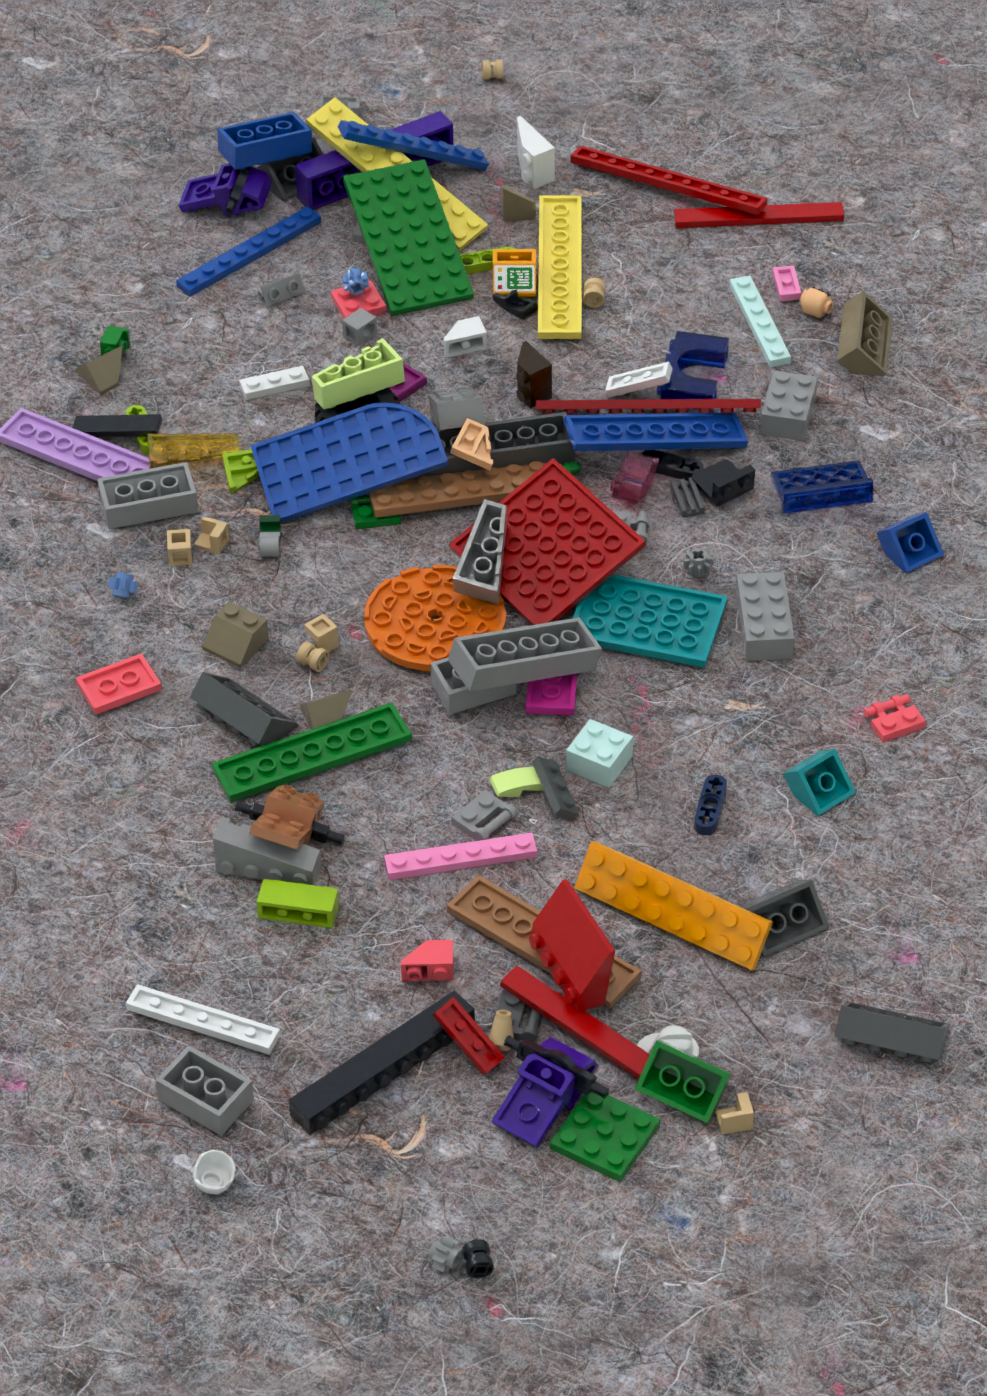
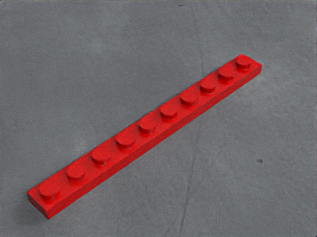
[571,145,767,215]
[536,399,761,414]

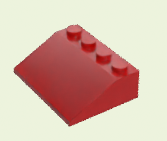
[529,879,615,1013]

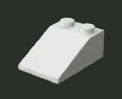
[517,116,555,189]

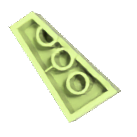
[312,338,405,409]

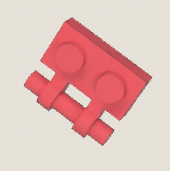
[863,694,926,743]

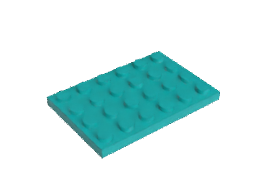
[572,574,728,668]

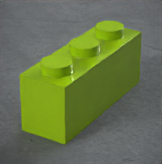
[257,879,339,928]

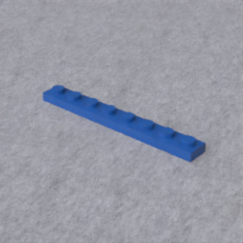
[337,120,489,171]
[176,206,321,297]

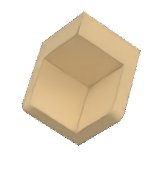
[195,517,229,555]
[304,614,339,652]
[716,1092,754,1135]

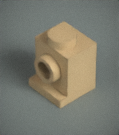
[167,529,193,566]

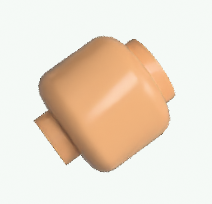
[799,287,833,318]

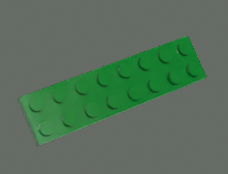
[211,702,412,803]

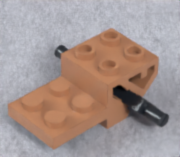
[235,785,345,849]

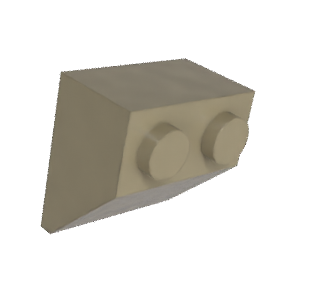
[202,601,269,668]

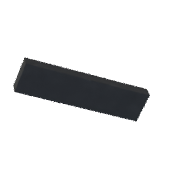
[72,414,163,437]

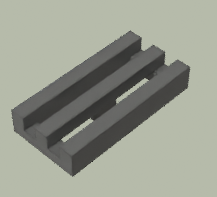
[671,477,705,517]

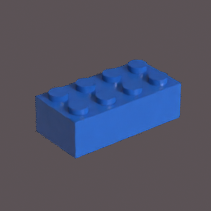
[217,112,312,170]

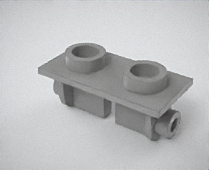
[258,272,305,307]

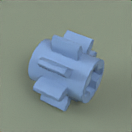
[342,268,369,295]
[108,572,138,598]

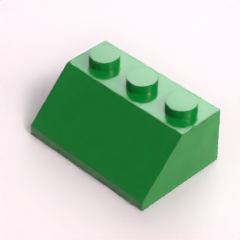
[635,1040,733,1123]

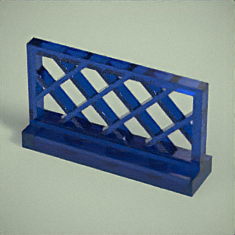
[771,460,873,513]

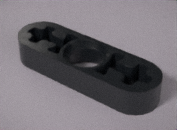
[640,450,704,481]

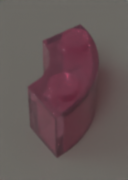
[610,452,659,504]

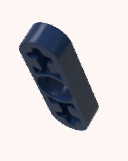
[694,775,727,835]

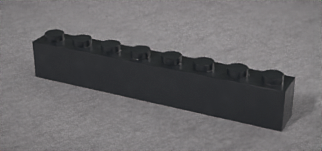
[289,990,475,1135]

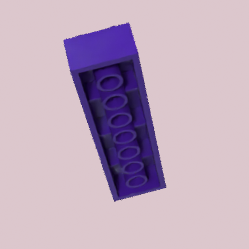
[295,111,454,210]

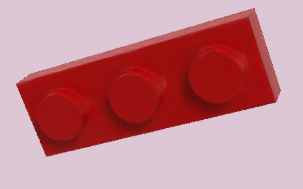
[432,997,505,1076]

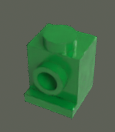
[99,326,131,356]

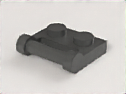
[490,989,541,1042]

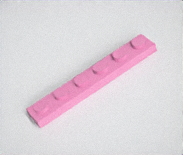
[384,833,537,880]

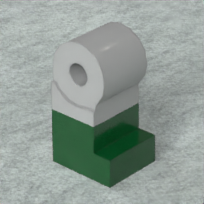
[259,515,281,557]

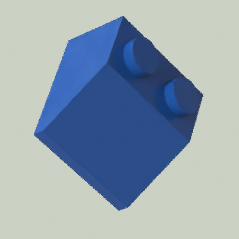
[876,512,944,573]

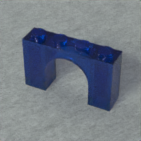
[657,331,729,412]

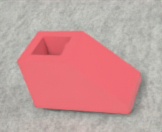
[401,940,454,982]

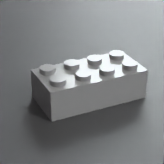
[736,572,794,661]

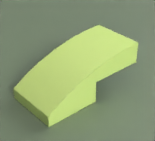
[490,767,544,797]

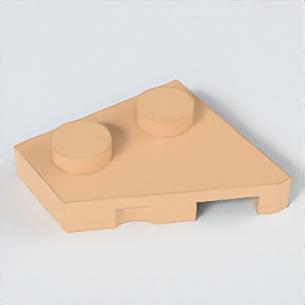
[450,418,493,471]

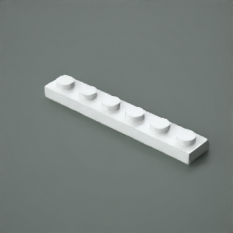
[126,984,280,1055]

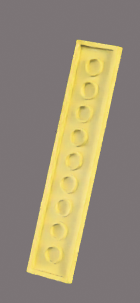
[306,97,488,252]
[538,196,582,340]

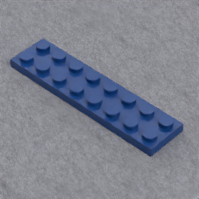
[563,413,748,452]

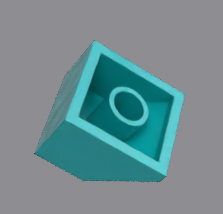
[783,749,856,816]

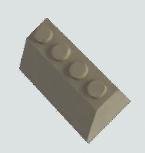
[837,291,892,376]

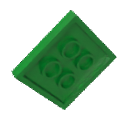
[550,1092,660,1182]

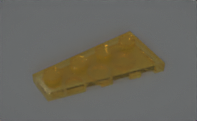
[147,433,239,469]

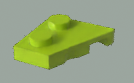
[222,449,260,493]

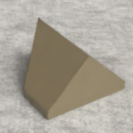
[500,185,536,222]
[76,345,123,395]
[299,690,352,729]

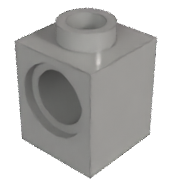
[342,308,377,346]

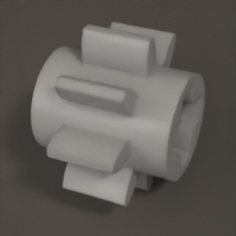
[683,549,713,578]
[428,1237,463,1273]

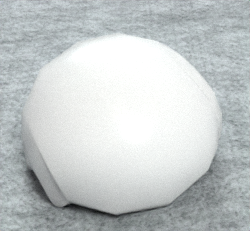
[193,1150,236,1195]

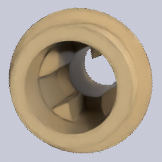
[489,1010,514,1051]

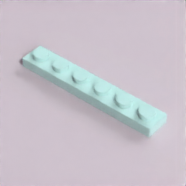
[729,276,791,367]

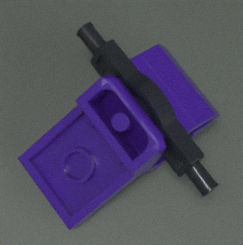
[178,163,272,217]
[491,1035,610,1149]

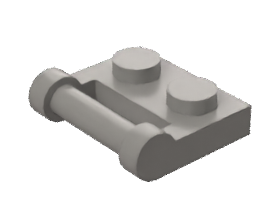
[451,790,518,841]

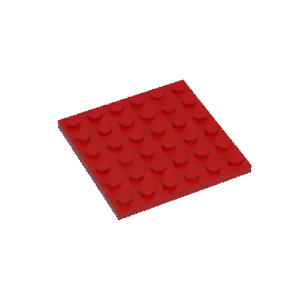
[449,458,646,625]

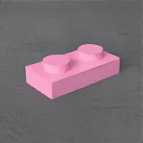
[772,266,801,301]

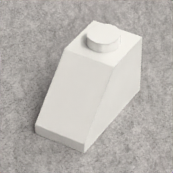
[443,316,487,358]

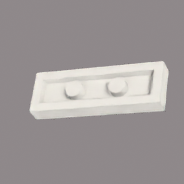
[605,362,672,397]
[239,366,310,400]

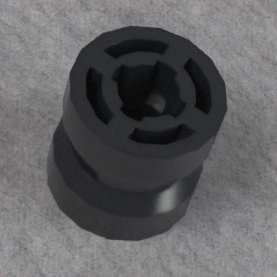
[462,1239,494,1278]

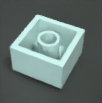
[566,719,633,788]

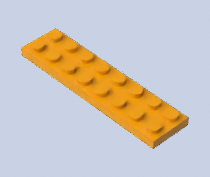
[574,841,773,970]

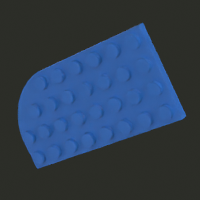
[250,403,449,523]

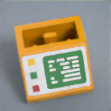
[493,249,536,297]

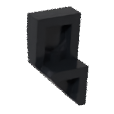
[492,290,538,319]

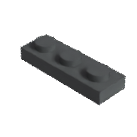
[532,756,579,821]

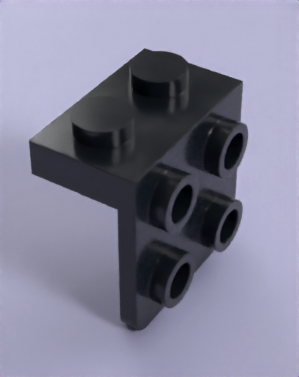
[692,459,756,507]

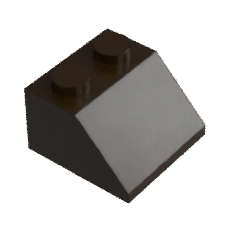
[516,341,552,408]

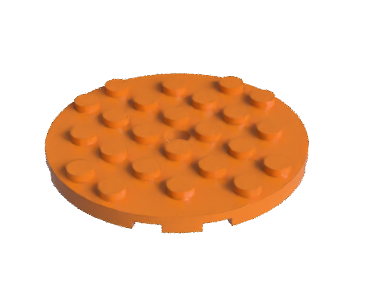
[364,564,506,671]

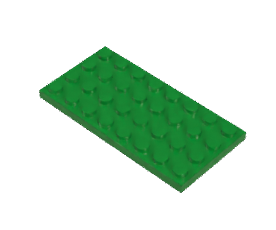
[343,159,474,316]

